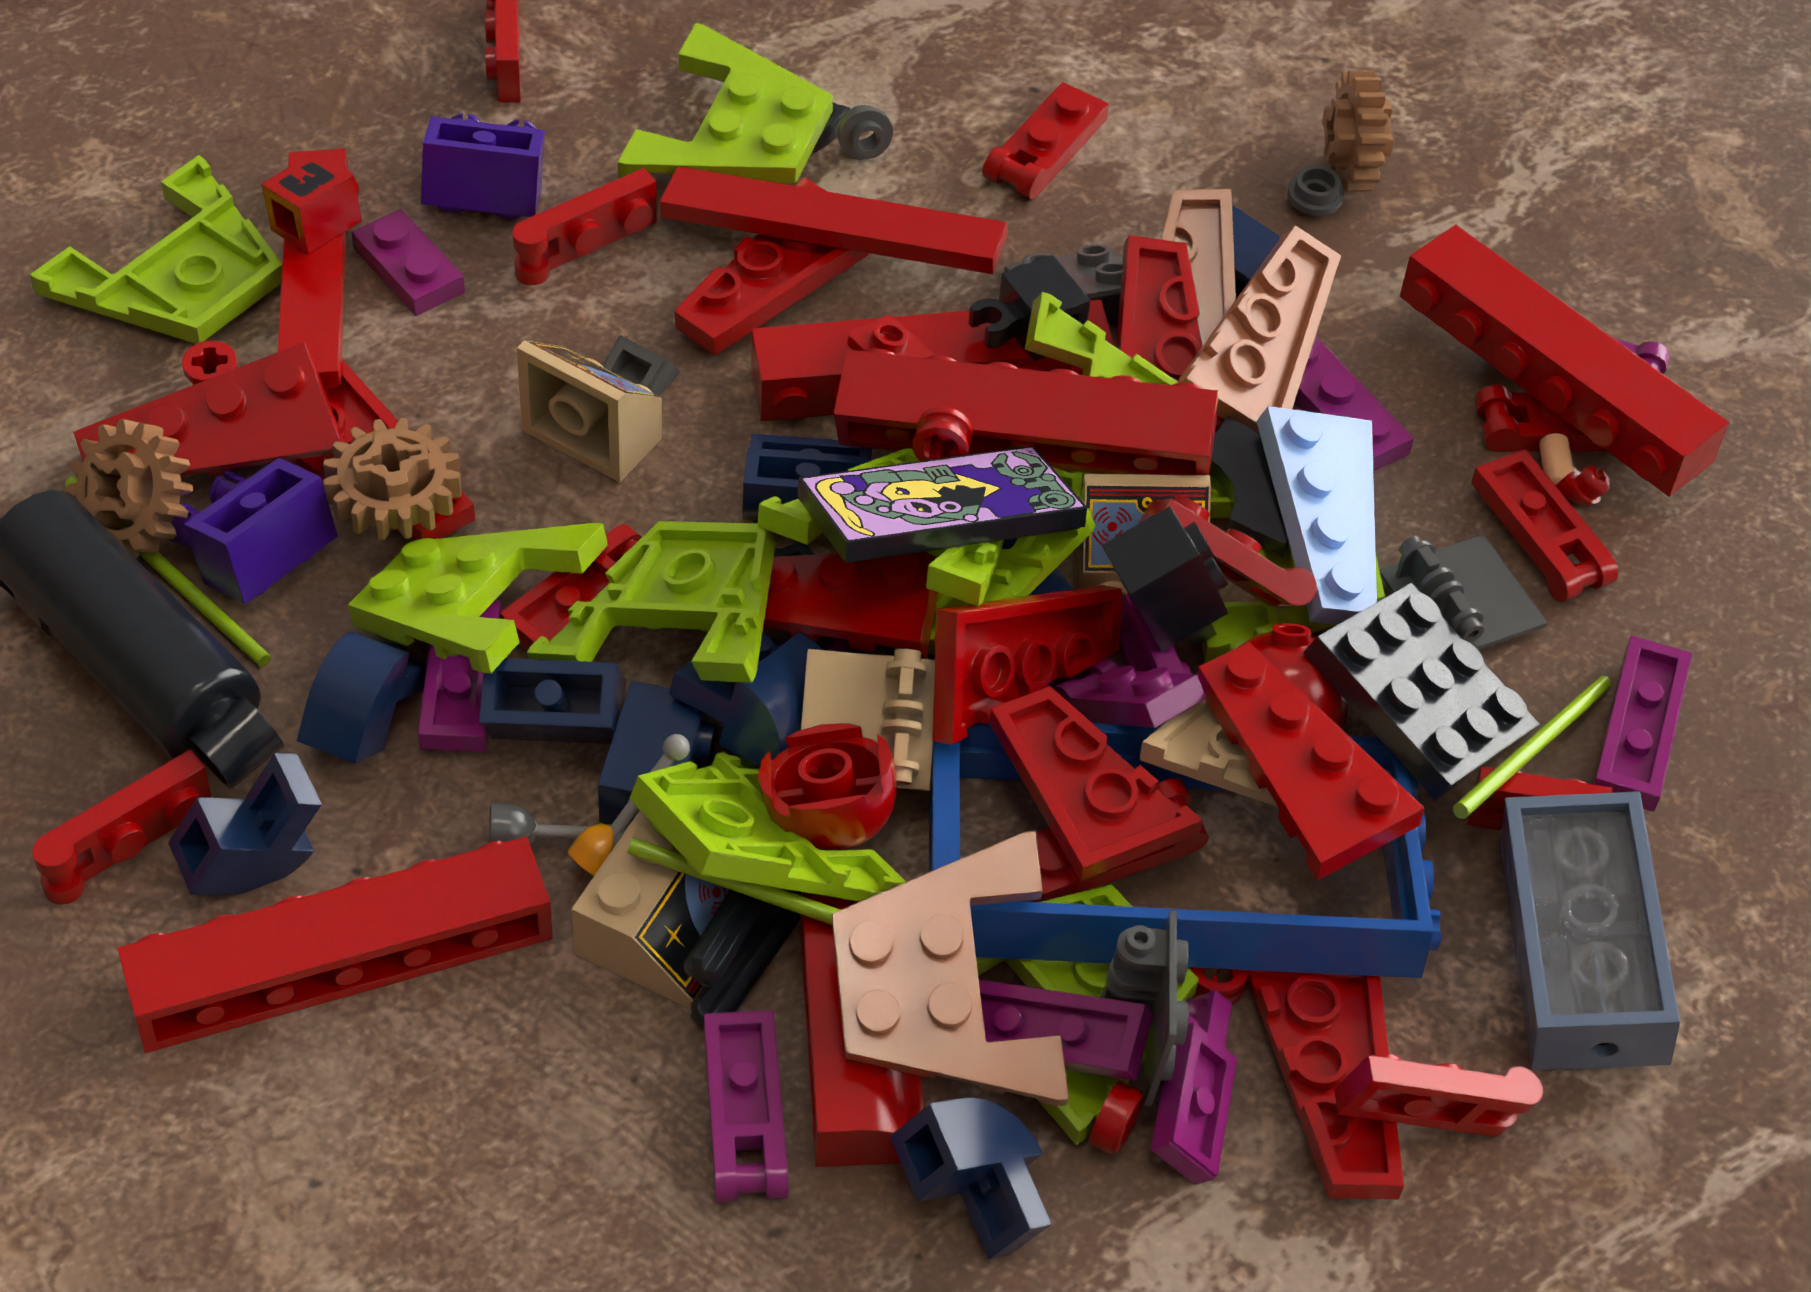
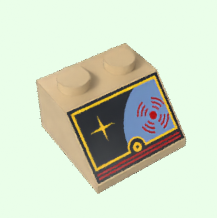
[517,340,662,483]
[1072,474,1211,607]
[571,811,730,1009]

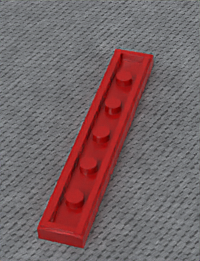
[278,148,348,388]
[660,166,1008,274]

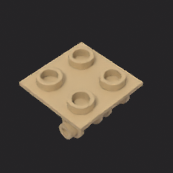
[801,649,935,791]

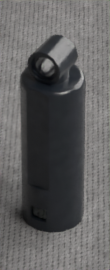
[0,490,284,790]

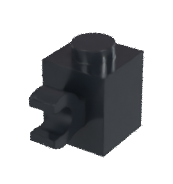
[968,254,1091,361]

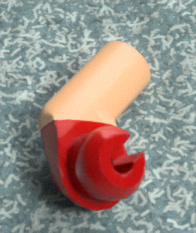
[1539,434,1610,506]

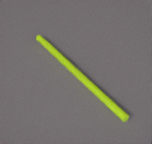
[65,475,271,667]
[1453,676,1612,819]
[627,837,840,925]

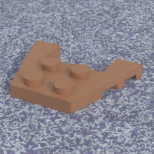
[832,831,1069,1106]

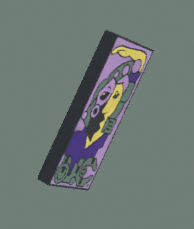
[797,446,1087,563]

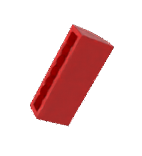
[800,892,924,1167]

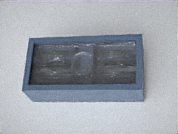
[1500,792,1680,1070]

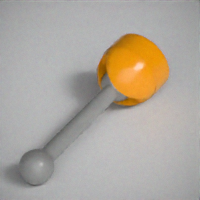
[567,734,690,876]

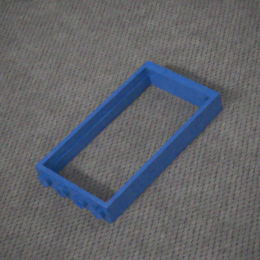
[929,722,1442,978]

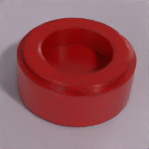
[1089,1080,1145,1155]

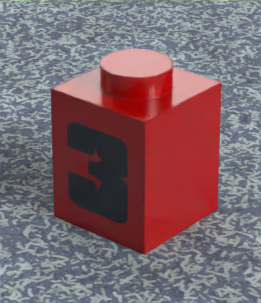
[261,151,362,254]

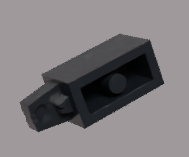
[1102,506,1229,652]

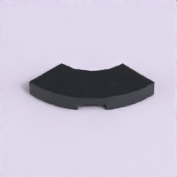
[1209,416,1289,558]

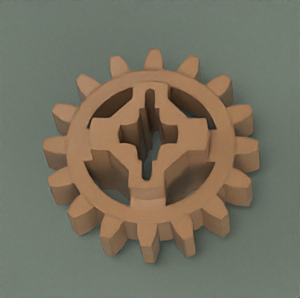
[1322,70,1394,192]
[323,418,462,540]
[65,419,193,558]

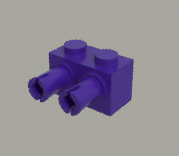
[421,113,545,219]
[168,458,338,604]

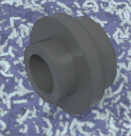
[837,105,893,160]
[1288,165,1344,216]

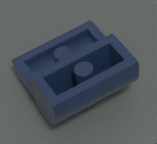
[742,434,872,520]
[669,632,822,766]

